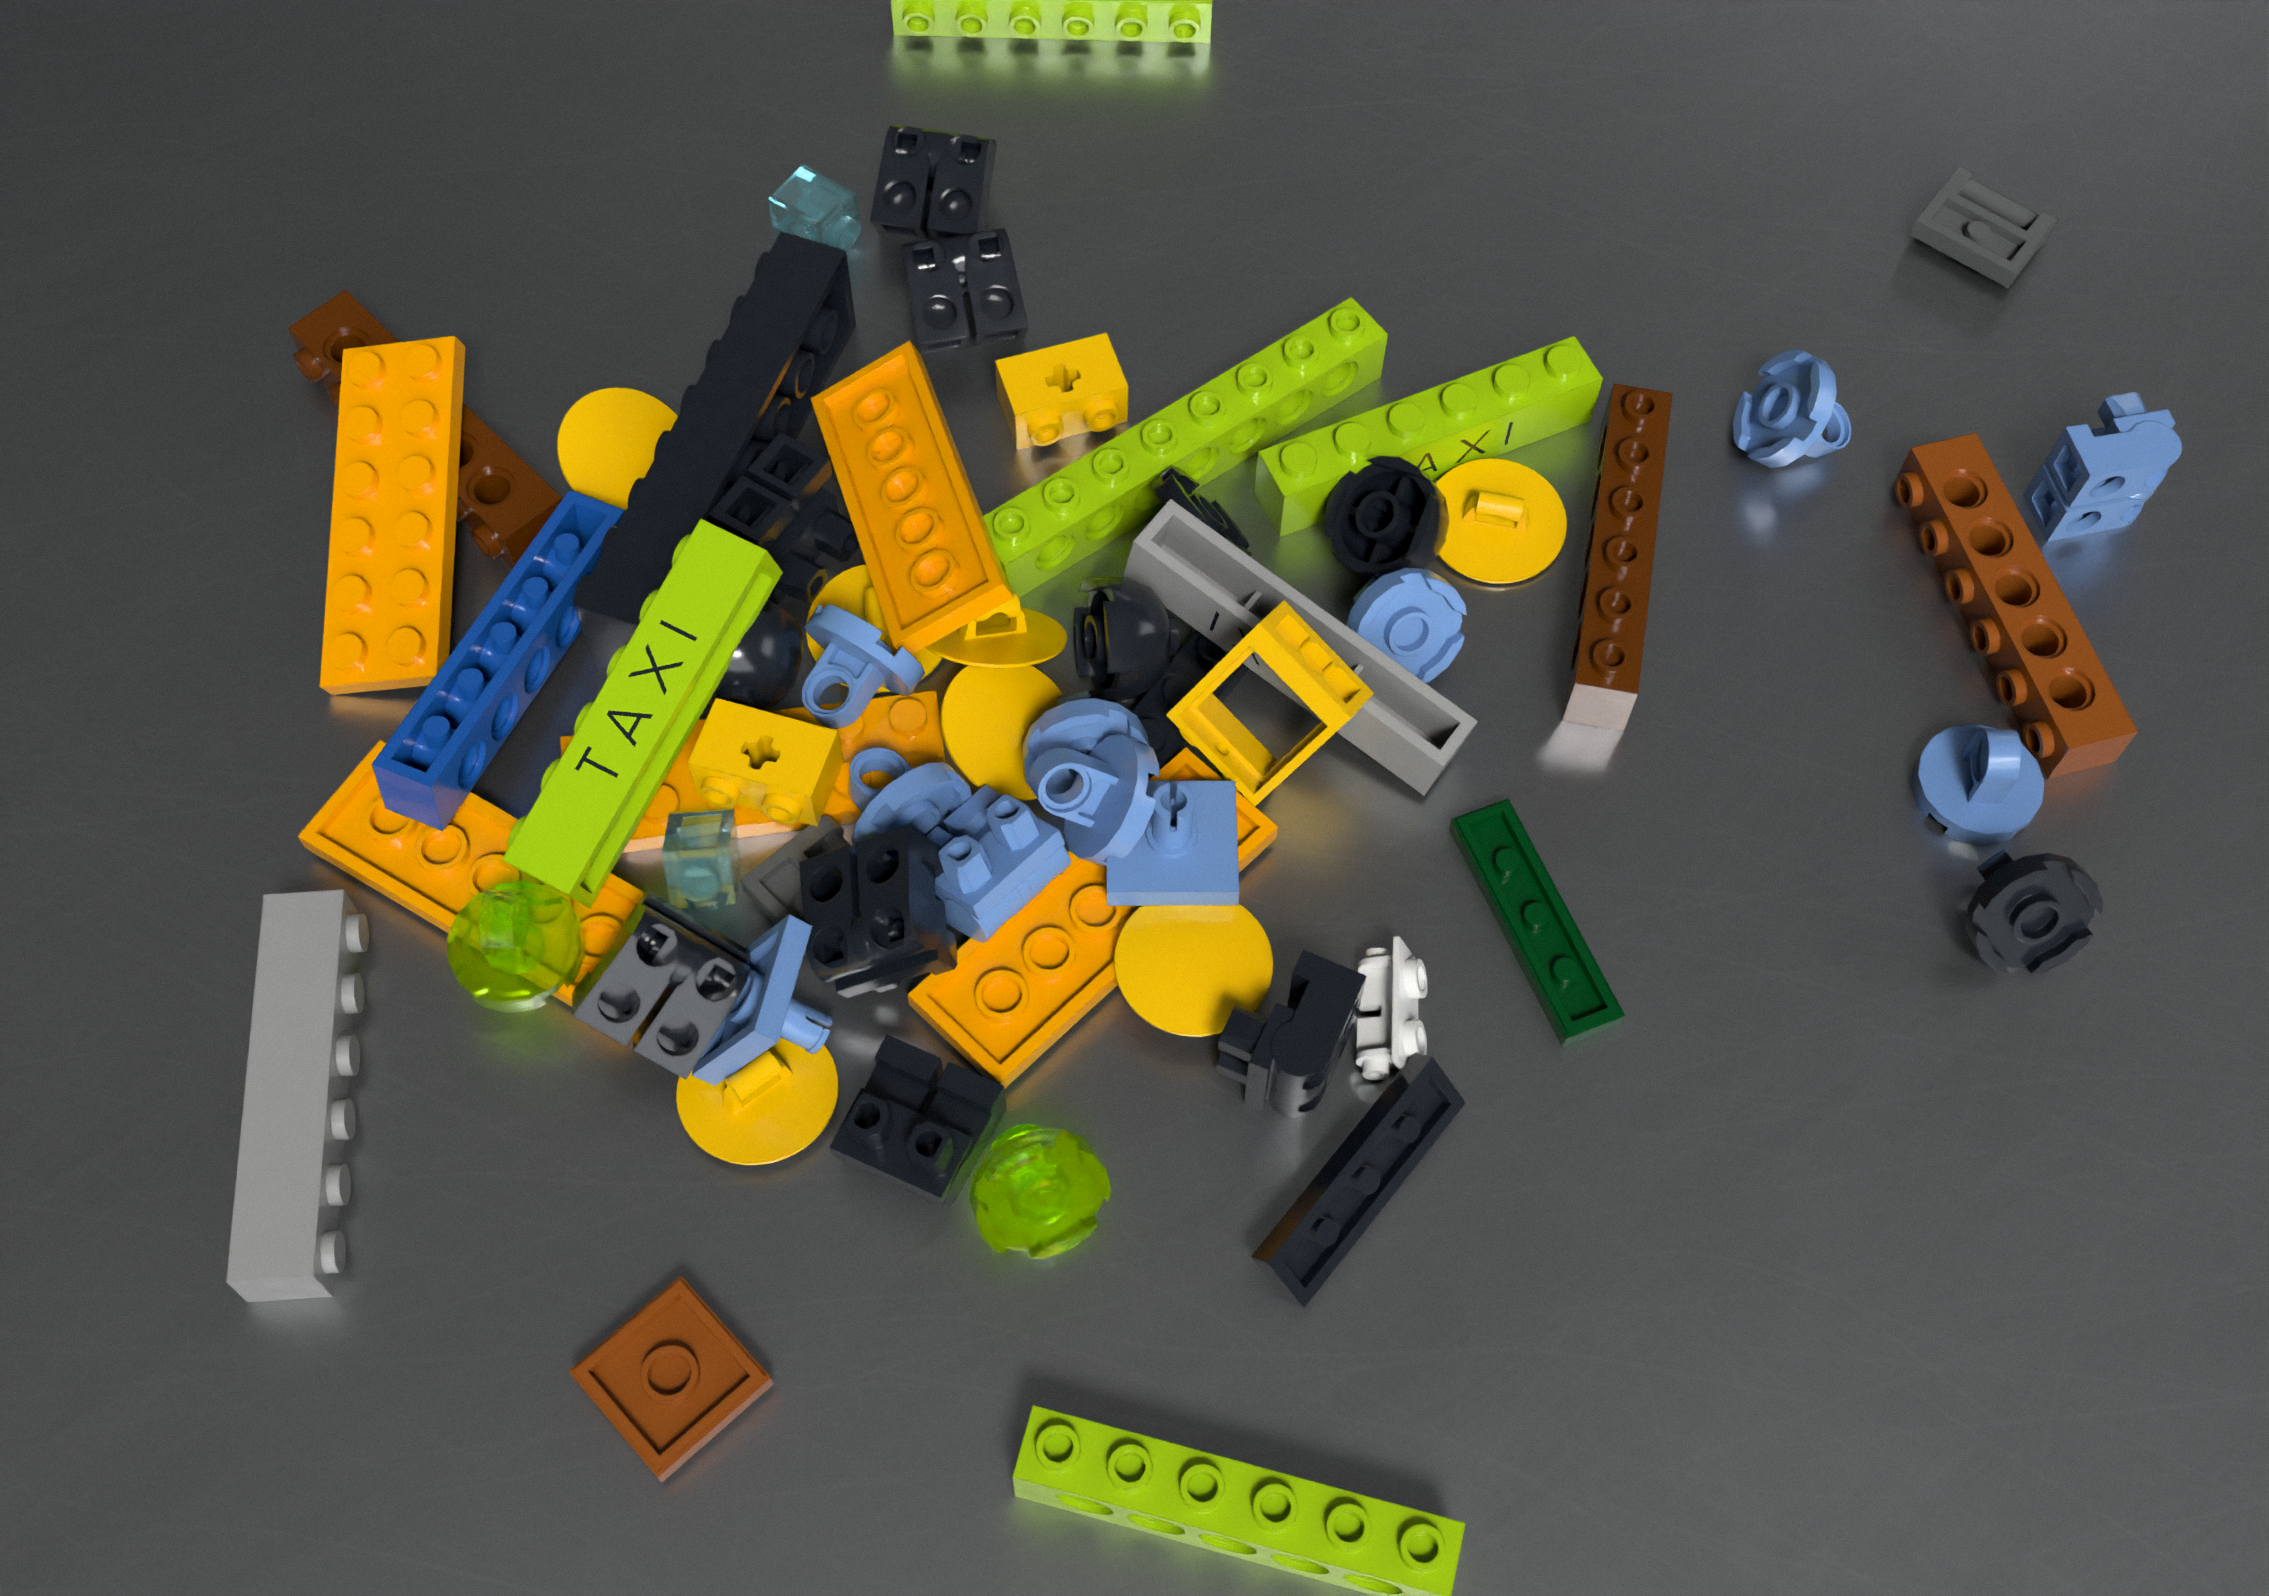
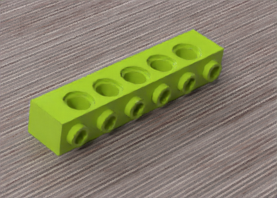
[891,0,1212,43]
[1012,1405,1466,1596]

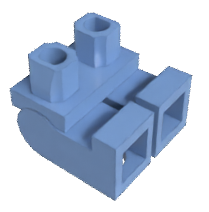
[2023,392,2182,543]
[926,785,1071,943]

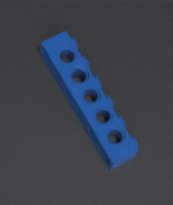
[372,490,625,831]

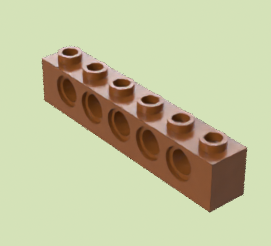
[1894,433,2138,779]

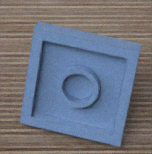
[1107,781,1239,906]
[692,914,833,1086]

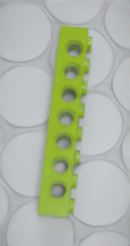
[983,297,1388,598]

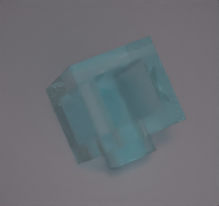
[768,164,861,251]
[662,809,741,911]

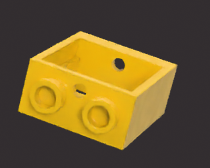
[1166,600,1374,806]

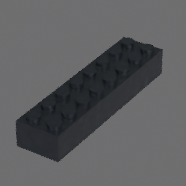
[573,231,856,674]

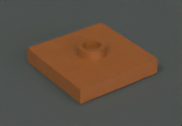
[568,1276,774,1483]

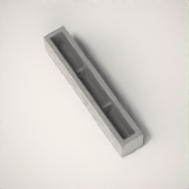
[1123,499,1478,796]
[226,889,369,1303]

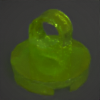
[447,881,585,1013]
[969,1124,1111,1259]

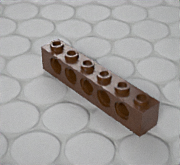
[288,290,562,569]
[1562,383,1673,732]

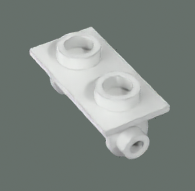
[1356,936,1427,1080]

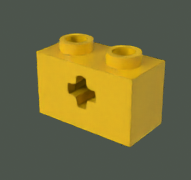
[995,333,1128,450]
[687,698,844,827]

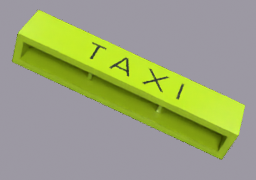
[1254,336,1603,537]
[502,519,783,908]

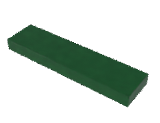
[1449,798,1625,1047]

